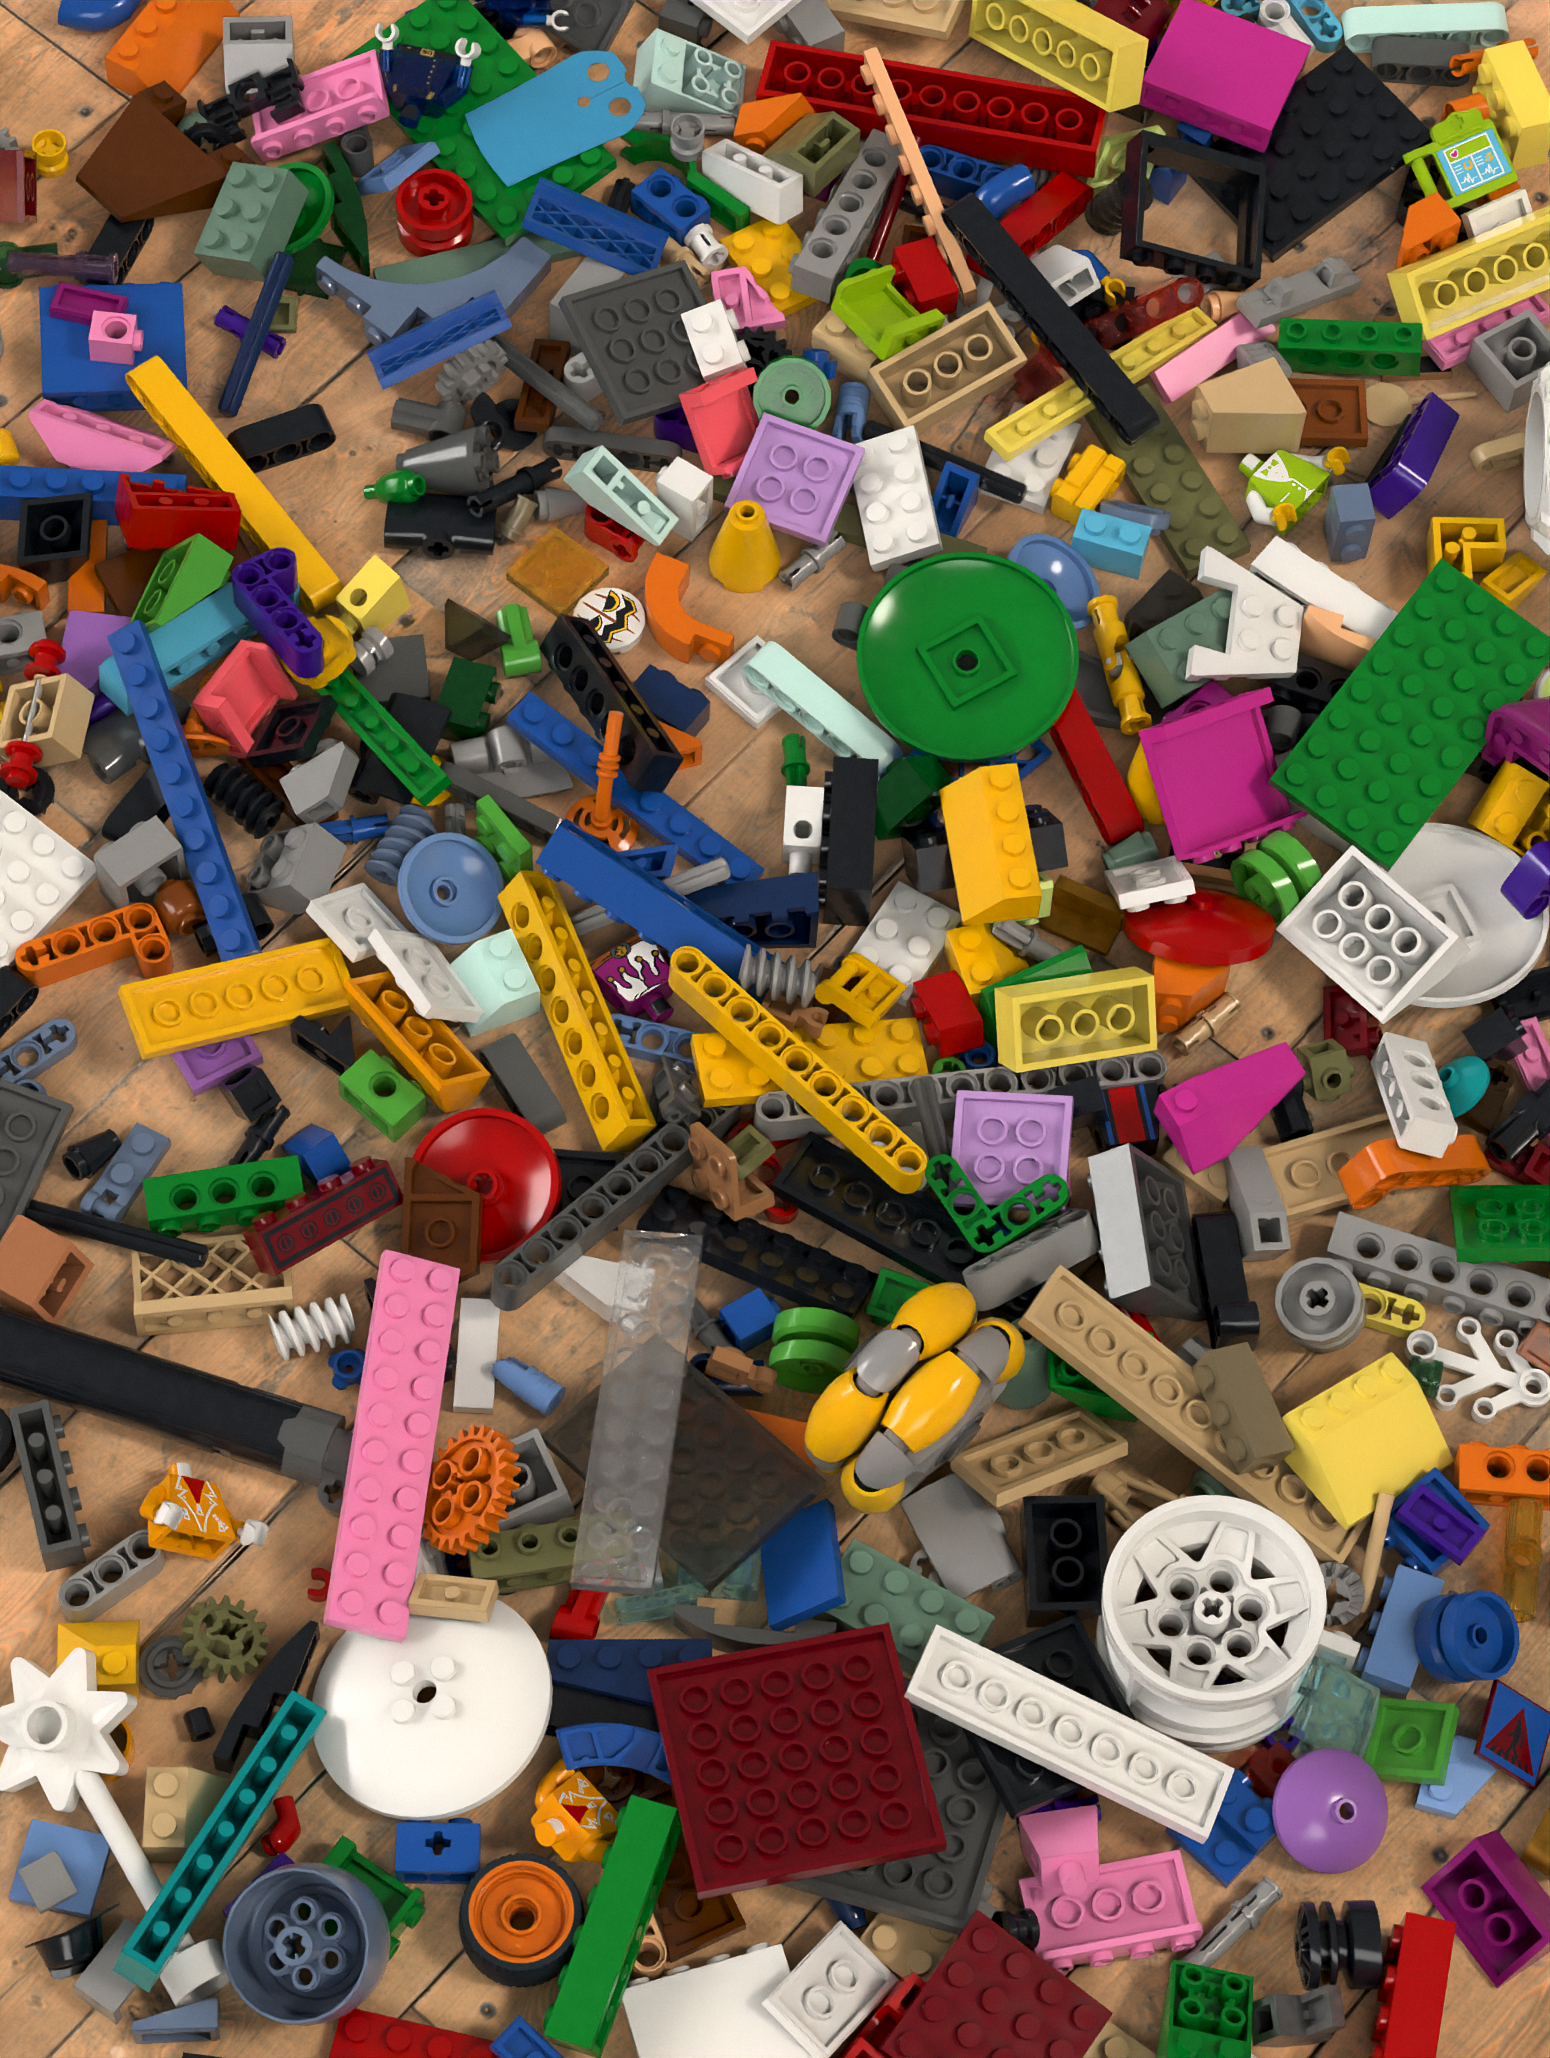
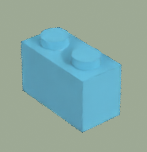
[1071,508,1152,580]

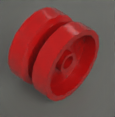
[395,168,474,257]

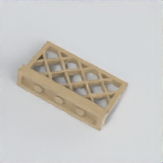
[131,1234,294,1337]

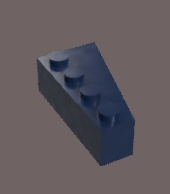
[665,872,819,950]
[548,1639,712,1708]

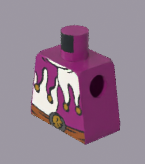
[589,935,674,1023]

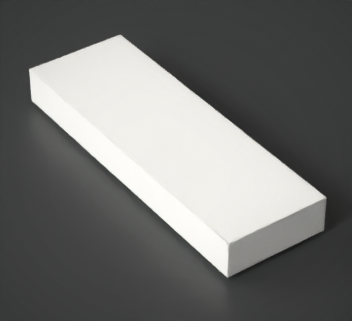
[453,1298,500,1414]

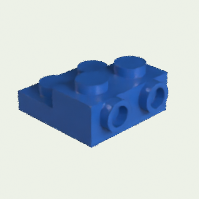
[1383,1467,1490,1577]
[1165,1769,1277,1888]

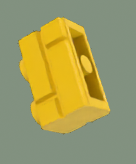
[1049,444,1126,526]

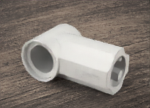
[1256,0,1315,57]

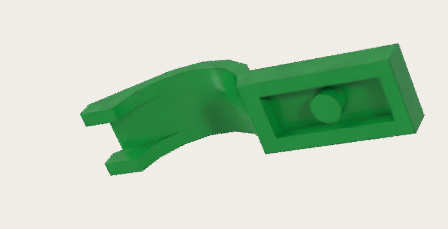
[620,130,750,233]

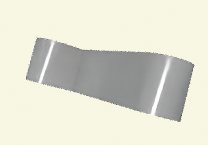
[962,1207,1100,1311]

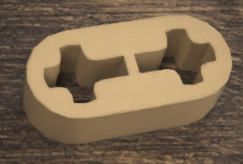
[1469,432,1525,475]

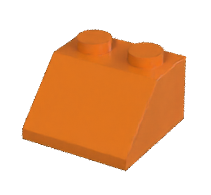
[1150,955,1231,1033]

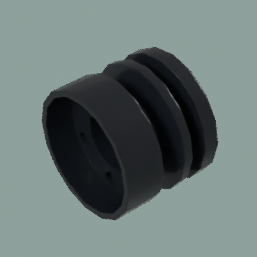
[1294,1900,1382,1991]

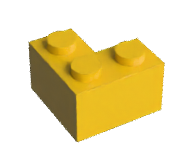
[1426,517,1507,580]

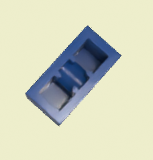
[395,1818,481,1884]

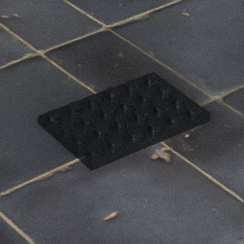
[1187,45,1433,263]

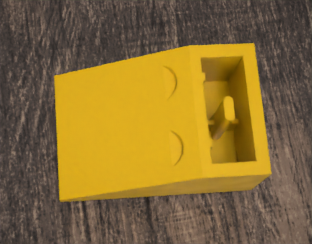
[1467,760,1550,856]

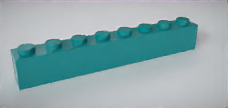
[113,1690,327,1993]

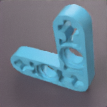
[1220,0,1343,53]

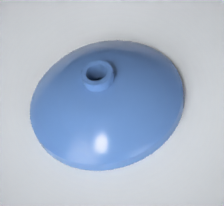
[1007,534,1100,632]
[398,832,504,945]

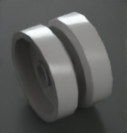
[1275,1257,1367,1353]

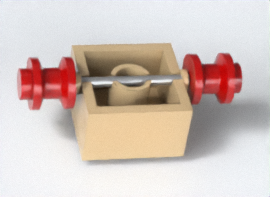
[0,639,95,788]

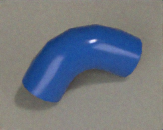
[58,0,142,32]
[974,164,1035,220]

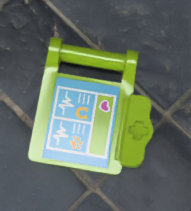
[1402,108,1518,210]

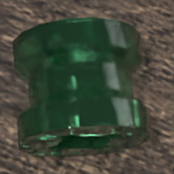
[1408,1355,1444,1400]

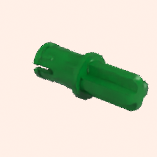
[781,734,810,787]

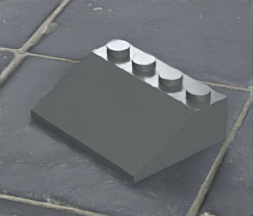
[1087,1143,1207,1322]

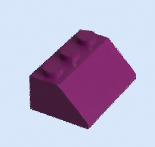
[1420,1830,1550,1988]

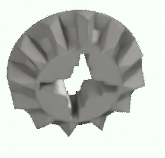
[1319,1562,1365,1627]

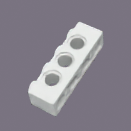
[1370,1032,1458,1158]

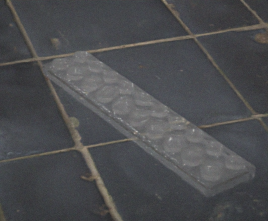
[570,1230,703,1596]

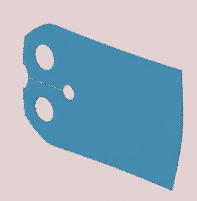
[465,51,646,187]

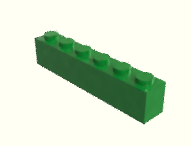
[543,1795,682,2058]

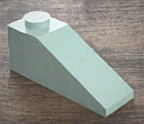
[563,445,679,547]

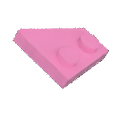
[710,266,787,335]

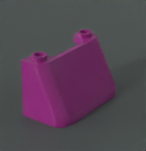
[1481,696,1550,777]

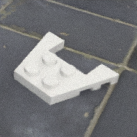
[1185,546,1304,681]

